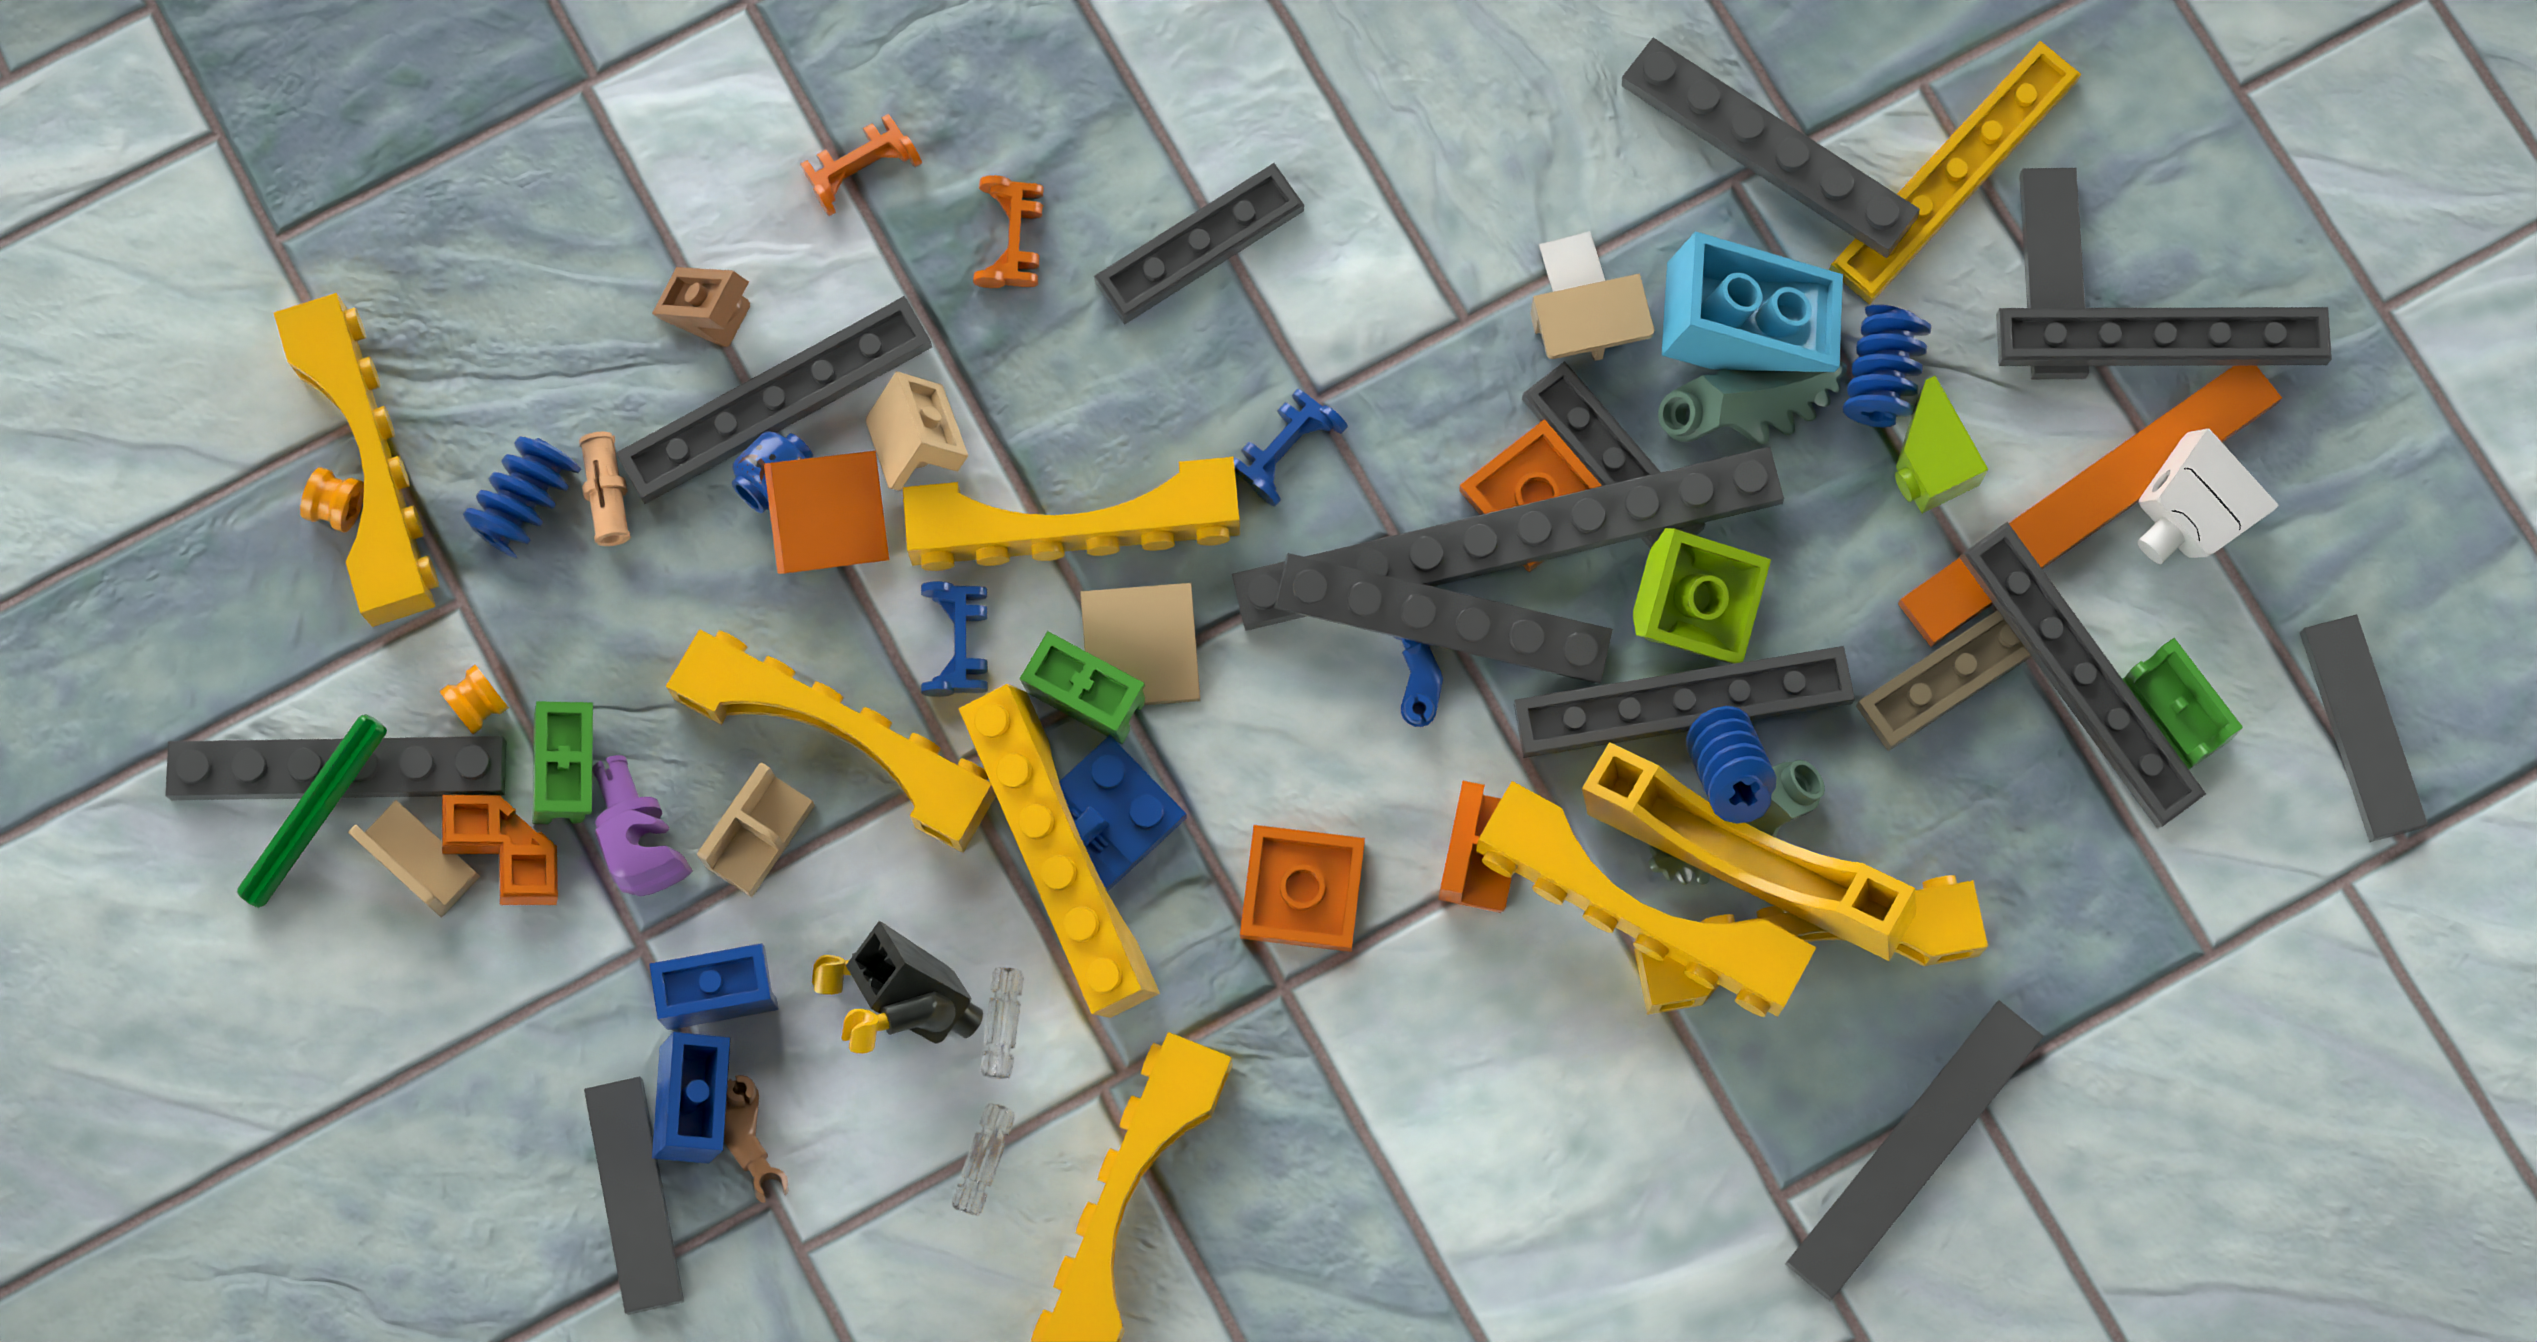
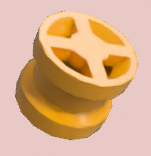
[300,467,364,533]
[439,664,509,735]

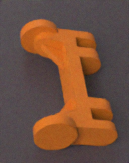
[800,114,922,216]
[973,175,1044,288]

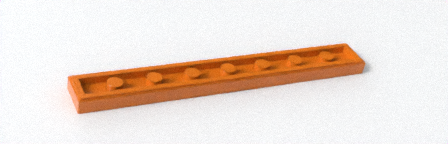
[1898,366,2282,647]

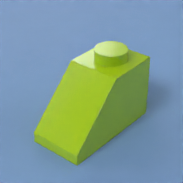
[1895,375,1989,514]

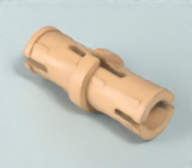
[579,431,631,546]

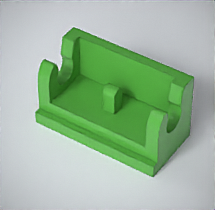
[1019,631,1145,745]
[2123,637,2243,770]
[532,701,593,825]

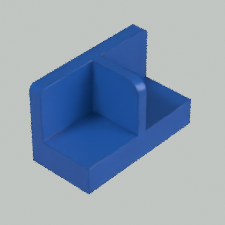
[649,943,779,1030]

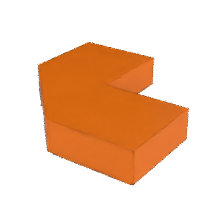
[442,795,558,905]

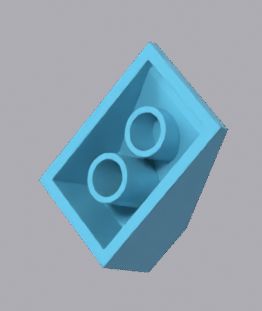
[1662,231,1843,372]

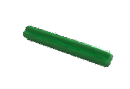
[237,714,387,908]

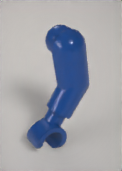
[1393,636,1443,727]

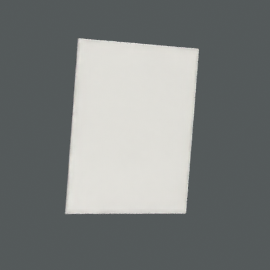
[1539,231,1605,292]

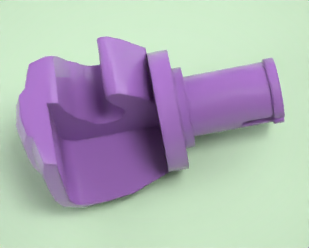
[592,755,693,897]

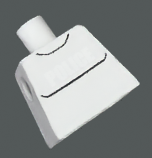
[2137,429,2279,564]

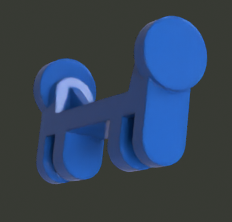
[1234,389,1348,507]
[921,581,988,697]

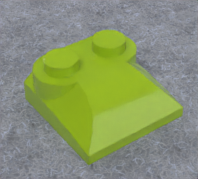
[1633,528,1771,664]

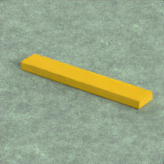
[1829,41,2081,305]

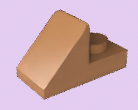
[652,267,750,347]

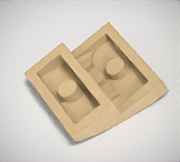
[1080,583,1200,705]

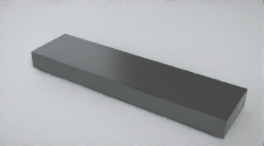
[1094,163,1304,325]
[2019,168,2089,380]
[1522,361,1706,549]
[2300,614,2428,842]
[584,1076,684,1315]

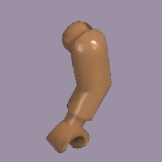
[724,1075,789,1203]

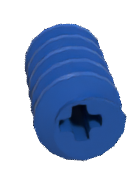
[1843,304,1932,428]
[463,436,581,559]
[1686,706,1777,824]

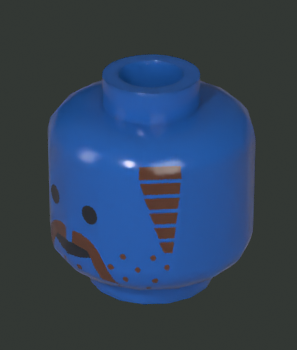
[732,431,813,513]

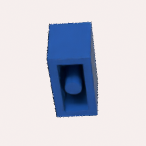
[652,1032,731,1164]

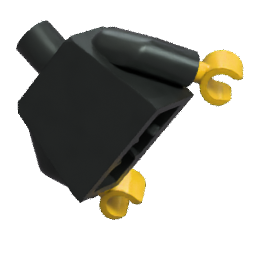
[812,921,983,1054]

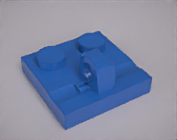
[1059,735,1187,892]

